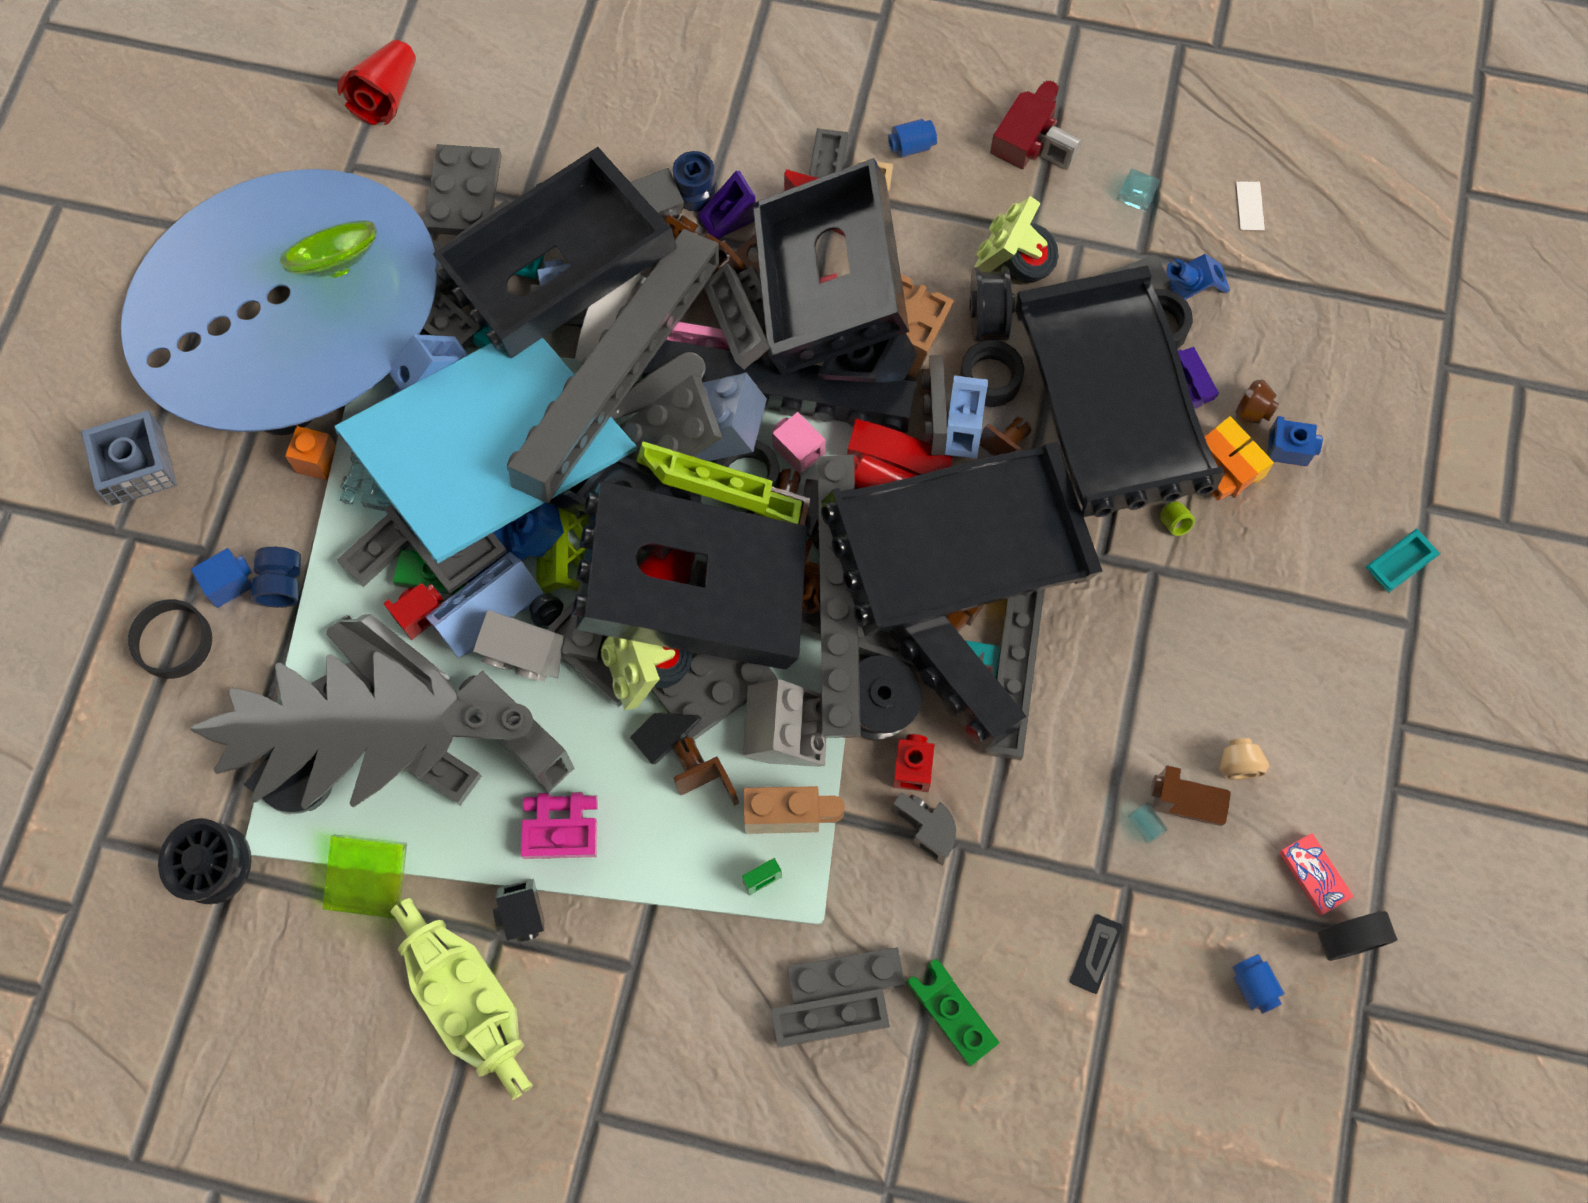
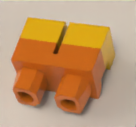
[1205,416,1274,501]

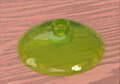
[280,220,377,278]

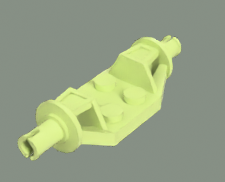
[390,898,533,1100]

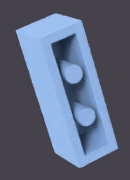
[425,552,544,658]

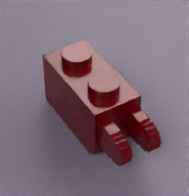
[990,80,1059,169]

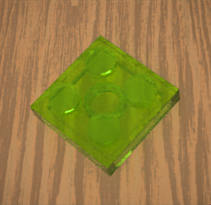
[322,834,407,918]

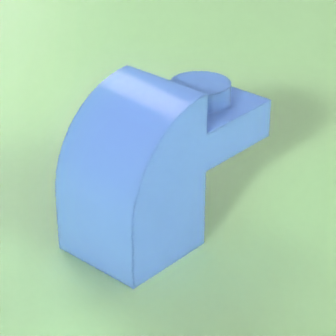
[945,376,988,459]

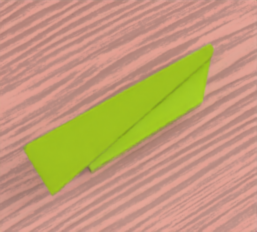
[636,442,802,524]

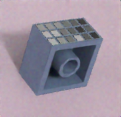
[81,410,177,506]

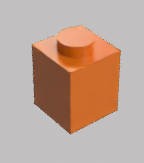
[285,426,336,481]

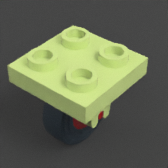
[974,196,1059,283]
[601,636,692,710]

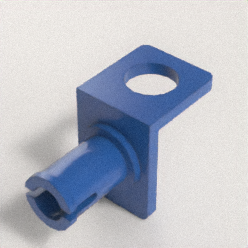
[1166,254,1230,300]

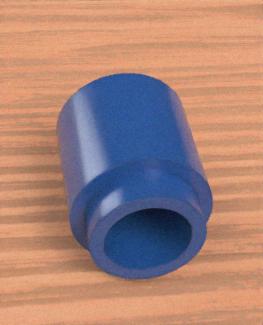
[888,119,937,158]
[1232,954,1285,1014]

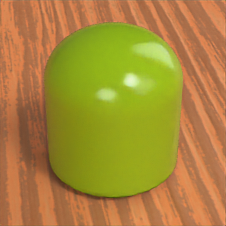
[1160,501,1195,536]

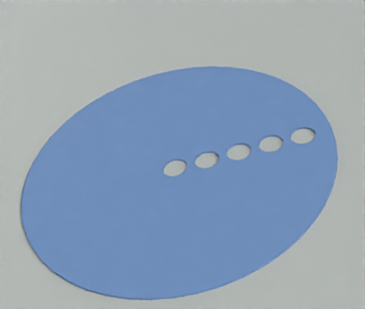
[121,169,437,432]

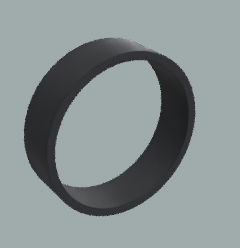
[128,599,212,679]

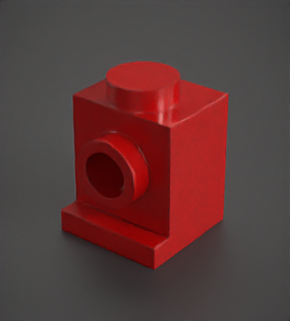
[383,583,444,640]
[893,734,935,792]

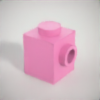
[772,412,826,474]

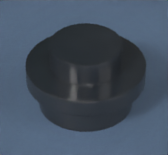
[529,593,564,626]

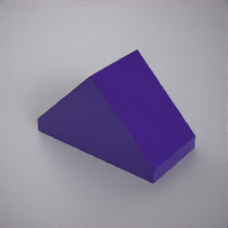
[698,171,756,239]

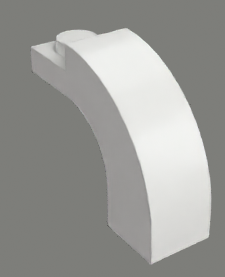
[575,273,647,361]

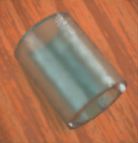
[1128,802,1168,844]

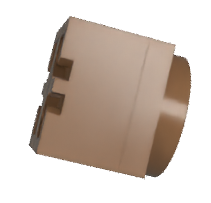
[901,274,954,378]

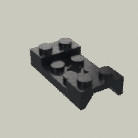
[550,457,702,560]

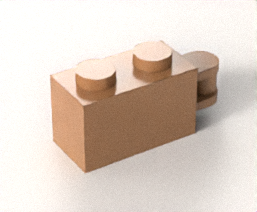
[744,786,845,834]

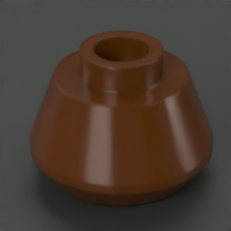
[1235,379,1279,424]

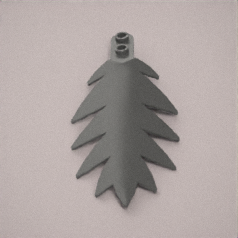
[191,651,533,809]

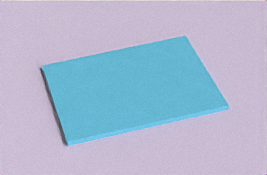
[334,338,636,564]

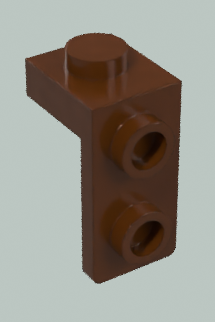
[1150,765,1231,826]

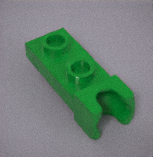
[905,958,1000,1067]

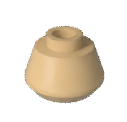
[1219,738,1270,780]

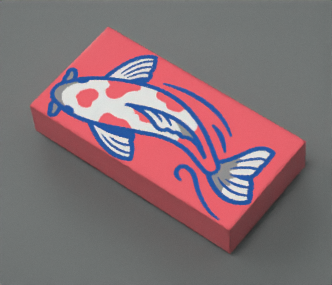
[1279,833,1354,916]

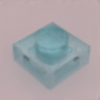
[1117,168,1161,212]

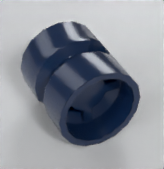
[672,151,717,212]
[251,546,301,608]

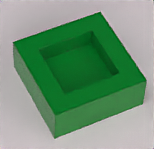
[742,858,782,895]

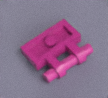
[521,792,598,859]

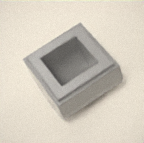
[1040,126,1082,170]

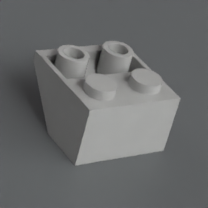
[473,610,564,682]
[743,679,827,767]

